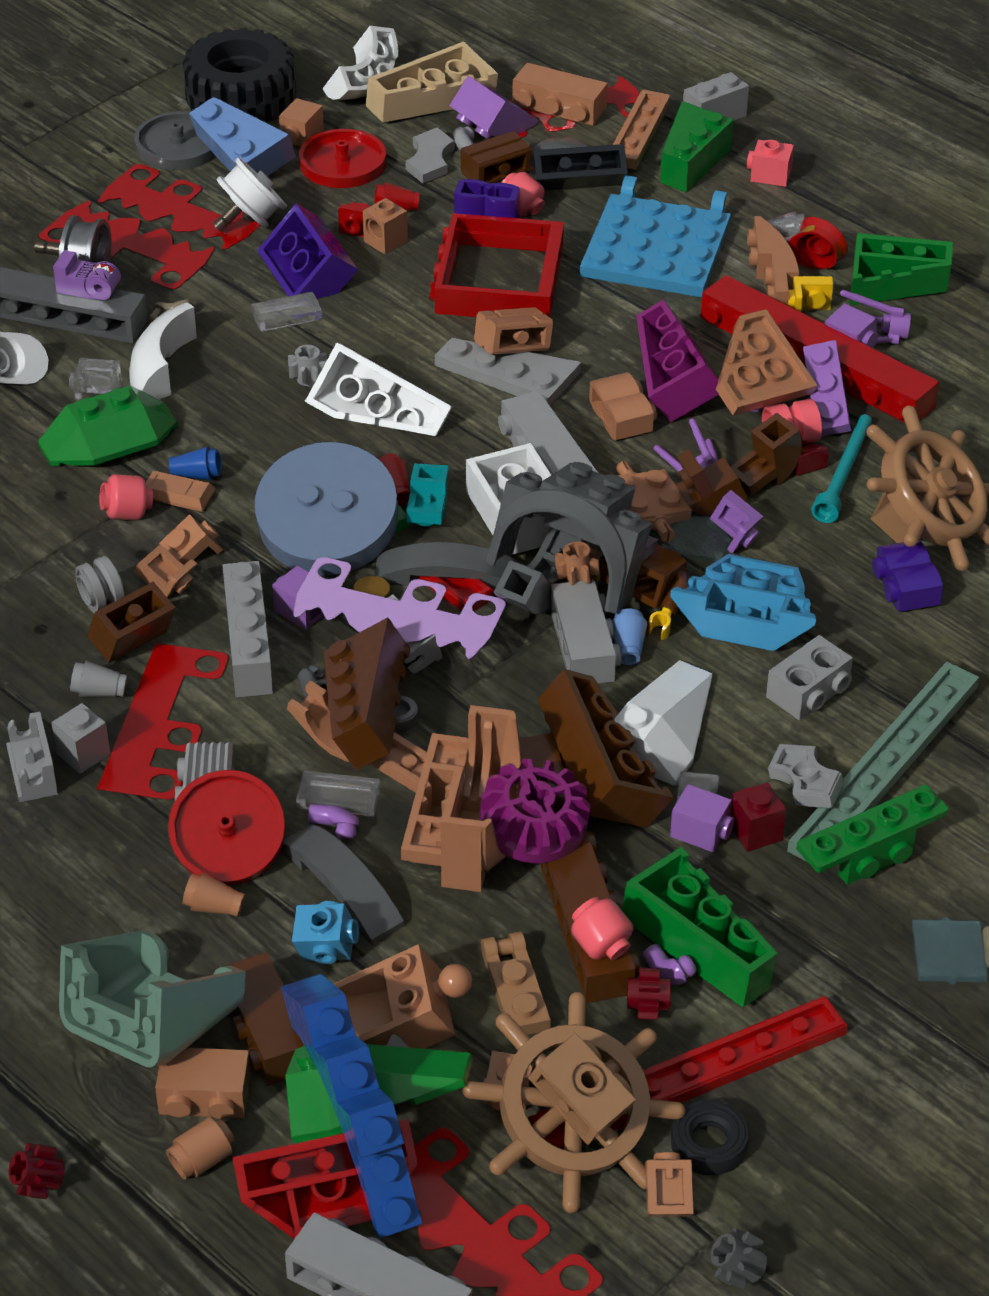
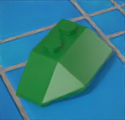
[38,385,178,466]

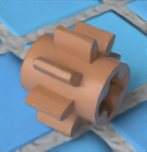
[555,541,600,585]

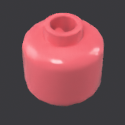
[502,172,545,218]
[99,474,153,521]
[571,897,633,961]

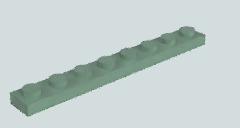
[787,661,979,862]

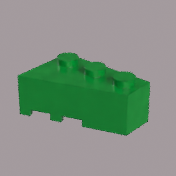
[660,101,734,192]

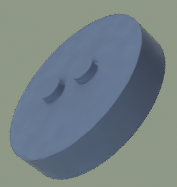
[255,442,398,576]

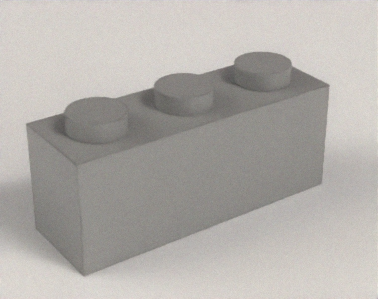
[550,579,621,683]

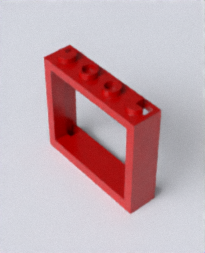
[429,213,564,318]

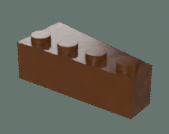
[323,617,410,771]
[538,669,674,828]

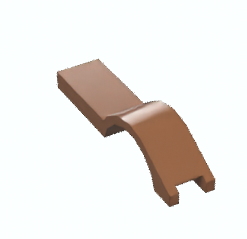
[287,680,427,793]

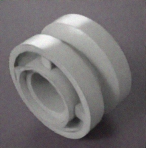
[75,556,124,613]

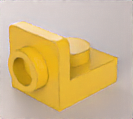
[788,276,833,312]

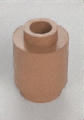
[166,1117,235,1180]

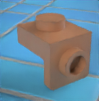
[159,514,223,565]
[134,544,197,598]

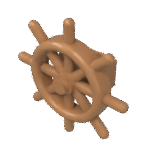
[866,406,989,571]
[462,992,686,1213]

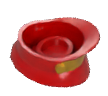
[788,217,848,270]

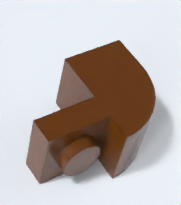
[730,413,802,496]
[676,449,748,516]

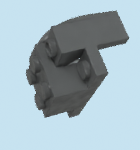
[485,462,658,614]

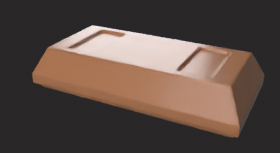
[146,470,216,512]

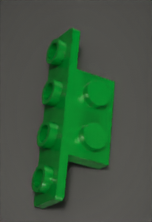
[796,785,949,885]

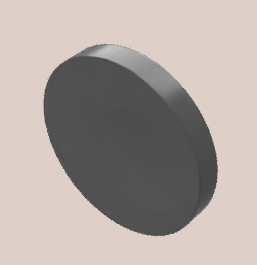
[134,111,216,170]

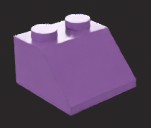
[449,75,538,139]

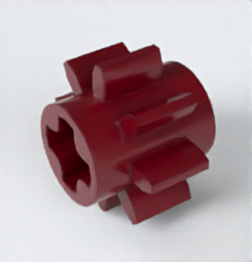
[627,968,670,1020]
[8,1142,65,1200]

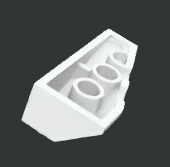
[305,343,453,436]

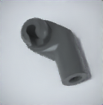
[297,665,327,698]

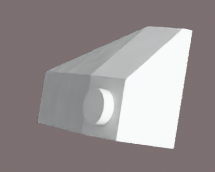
[614,660,712,786]

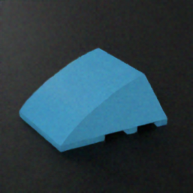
[670,554,816,651]

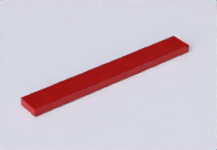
[527,995,848,1150]

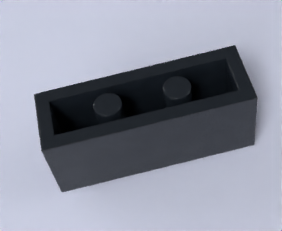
[529,144,628,190]

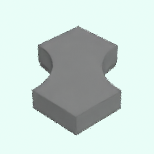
[405,127,455,184]
[768,744,844,808]

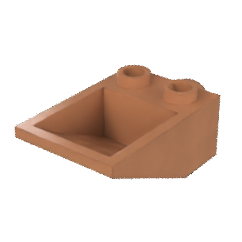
[333,944,472,1049]

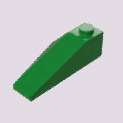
[286,1044,473,1144]

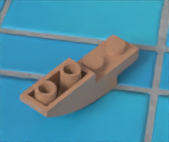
[747,216,799,306]

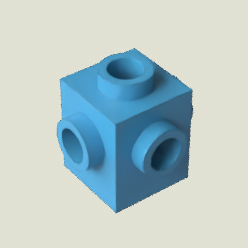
[292,901,359,964]

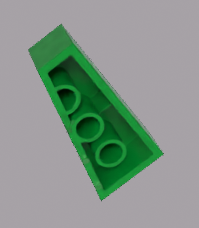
[622,846,778,1008]

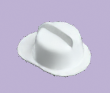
[0,332,49,385]

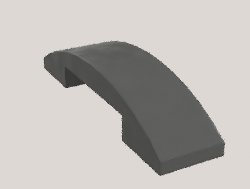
[375,542,520,590]
[281,824,404,945]

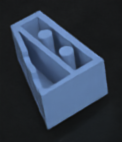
[189,97,296,176]

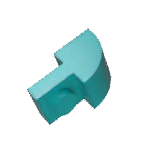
[406,463,449,526]

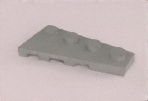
[435,338,582,406]

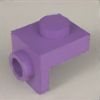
[710,490,763,554]

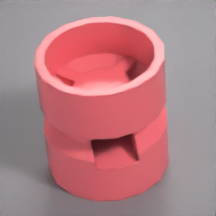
[762,399,822,445]

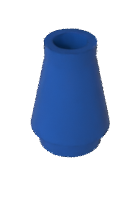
[169,446,222,480]

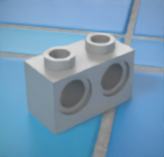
[766,635,853,721]

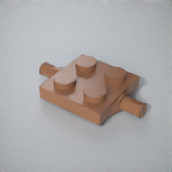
[616,461,692,542]

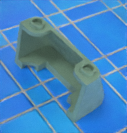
[59,930,246,1068]

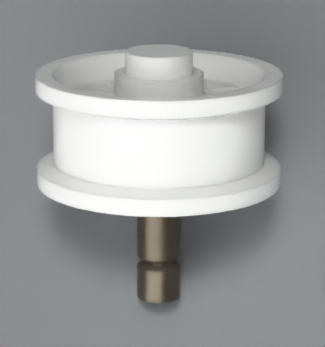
[213,157,287,232]

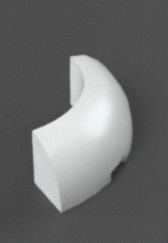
[323,26,398,100]
[129,303,197,400]

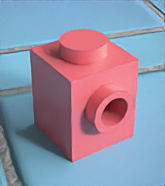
[747,139,794,187]

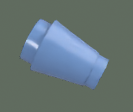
[612,609,647,665]

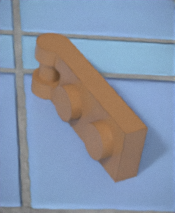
[480,931,551,1035]

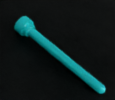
[811,414,872,523]

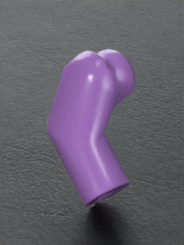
[308,804,359,840]

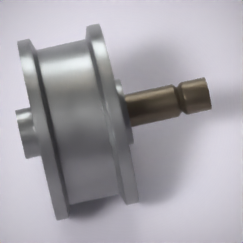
[34,215,112,263]

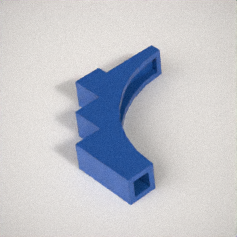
[281,974,422,1238]

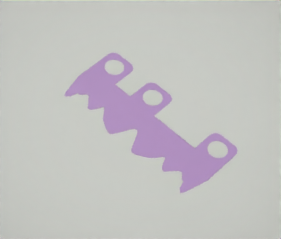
[294,557,506,659]

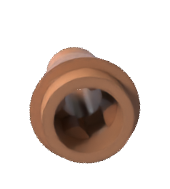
[182,872,246,917]

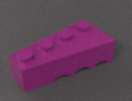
[636,299,719,422]

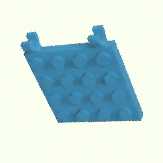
[580,175,731,297]

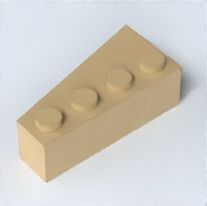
[366,41,498,122]

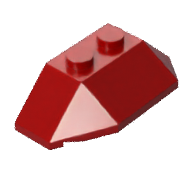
[232,1119,418,1238]

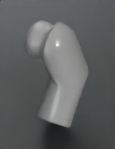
[453,126,474,152]

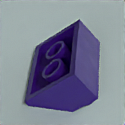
[257,203,358,305]

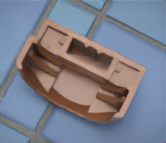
[401,705,521,892]

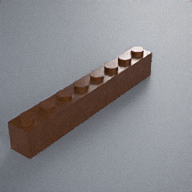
[519,733,640,1003]

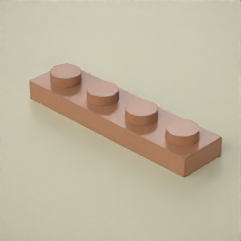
[613,89,670,170]

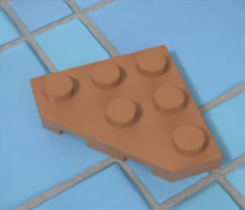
[716,309,818,415]

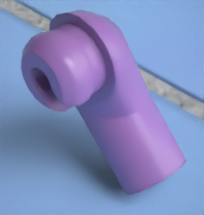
[642,944,696,985]

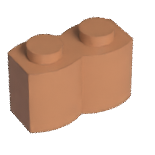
[589,372,657,441]

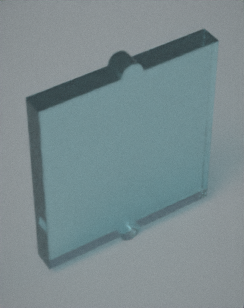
[662,515,731,563]
[912,917,988,985]

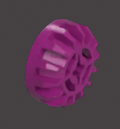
[480,758,590,863]

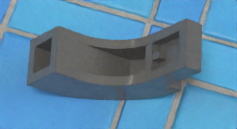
[494,527,587,614]

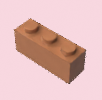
[512,63,608,126]

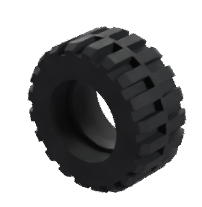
[183,28,296,122]

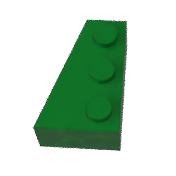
[849,233,953,305]

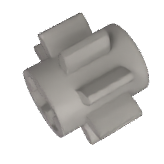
[288,345,327,386]

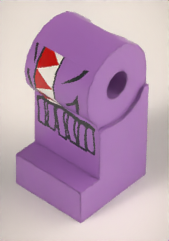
[53,250,121,300]

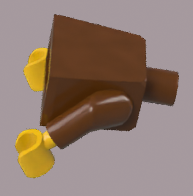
[591,545,688,640]

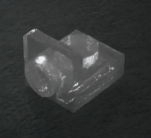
[69,358,123,402]

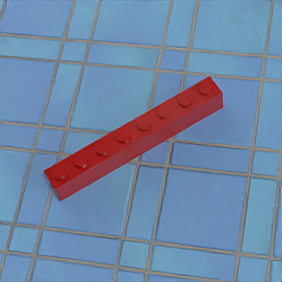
[700,275,939,423]

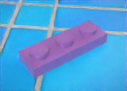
[803,340,851,437]

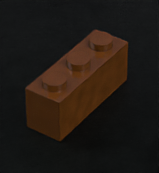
[226,952,304,1086]

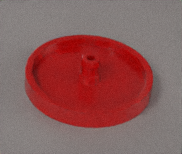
[299,129,386,188]
[168,770,285,886]

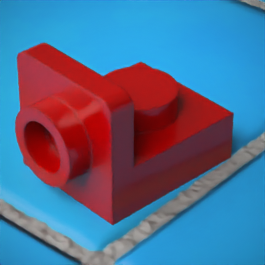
[338,202,371,237]

